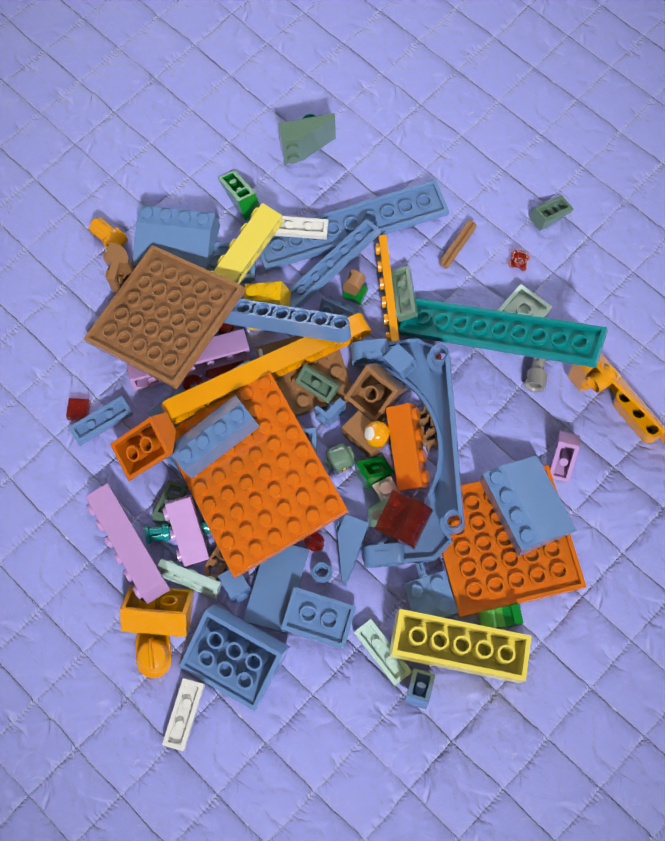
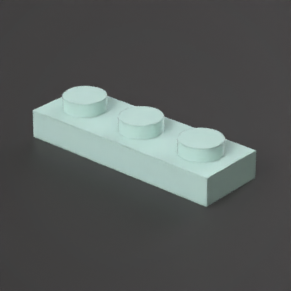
[157,559,221,599]
[354,619,412,687]

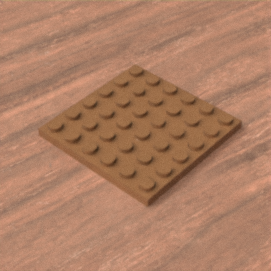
[83,245,246,390]

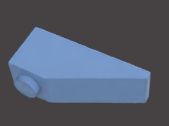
[335,514,369,587]

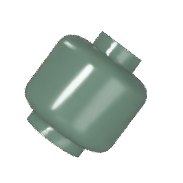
[323,443,356,474]

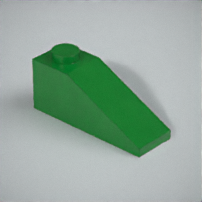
[218,170,260,220]

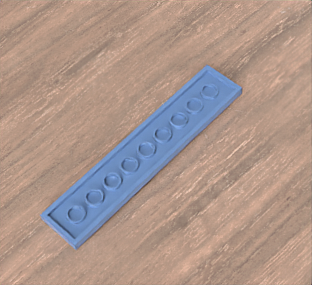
[260,179,449,272]

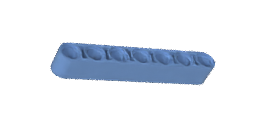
[224,299,351,343]

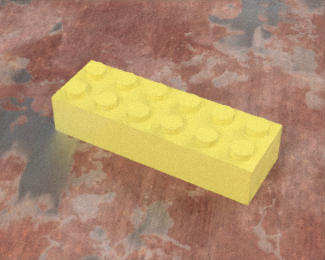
[388,609,532,683]

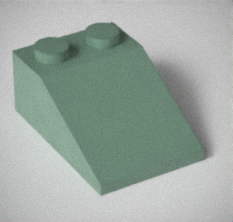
[278,113,336,164]

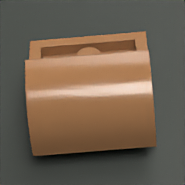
[103,242,134,295]

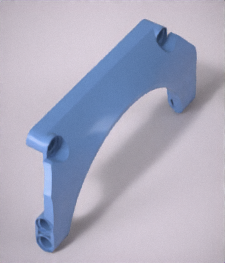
[351,338,466,568]

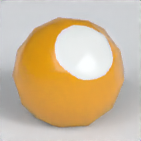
[364,421,390,448]

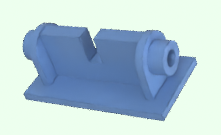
[319,296,361,318]

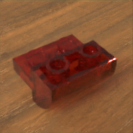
[374,490,433,550]

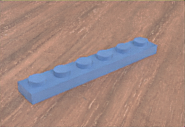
[289,219,381,308]

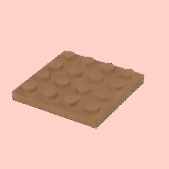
[255,336,351,417]

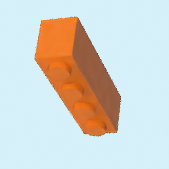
[386,403,430,492]

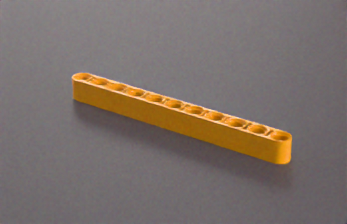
[161,313,371,425]

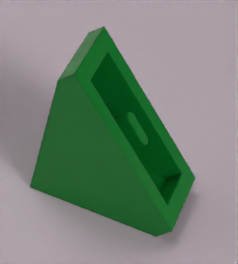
[356,456,394,489]

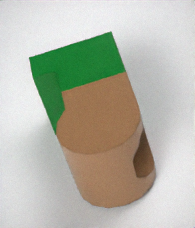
[343,270,368,305]

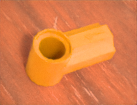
[89,217,128,249]

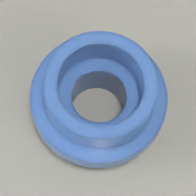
[311,561,333,583]

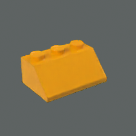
[120,585,194,637]

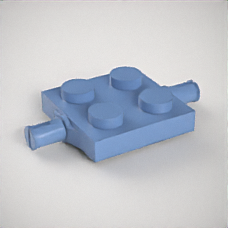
[403,562,459,618]

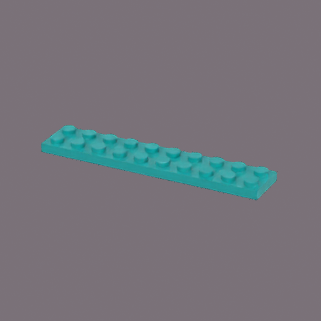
[398,298,608,368]

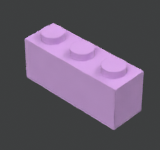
[163,494,210,567]

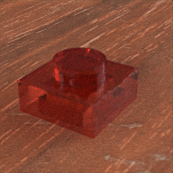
[66,398,91,421]

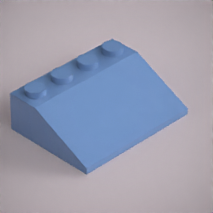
[132,205,220,270]
[480,455,577,557]
[179,604,290,711]

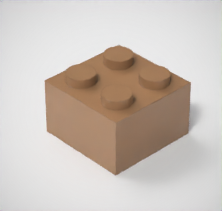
[345,363,407,422]

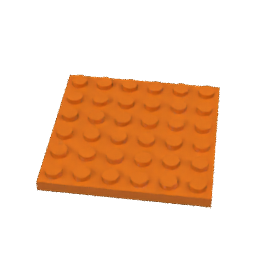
[426,465,587,618]

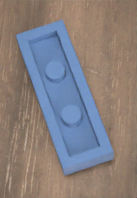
[68,396,133,446]

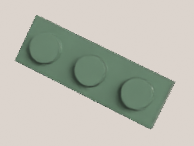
[391,265,418,322]

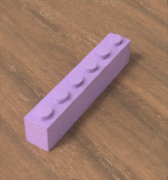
[126,329,252,391]
[85,483,170,604]

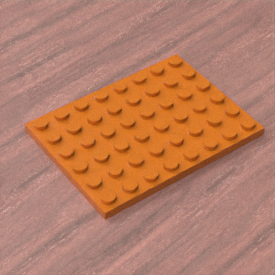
[174,372,349,578]

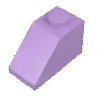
[550,431,580,483]

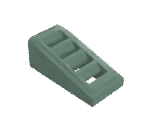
[529,196,574,230]
[152,480,188,525]

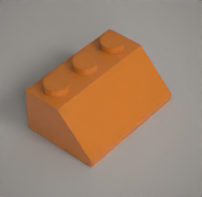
[110,412,176,481]

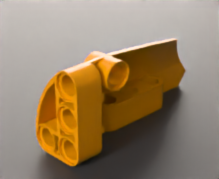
[568,353,665,444]

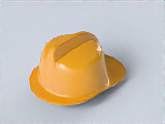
[135,633,172,678]

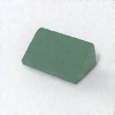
[295,364,342,403]

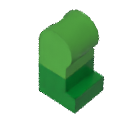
[478,604,524,629]

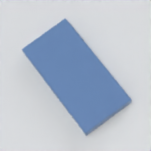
[243,545,309,634]

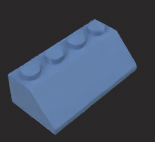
[172,395,260,478]

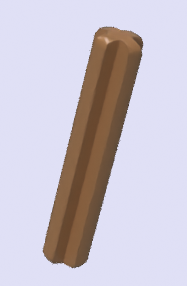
[439,220,477,269]

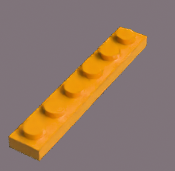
[375,235,399,342]

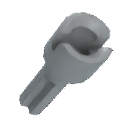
[525,357,548,392]

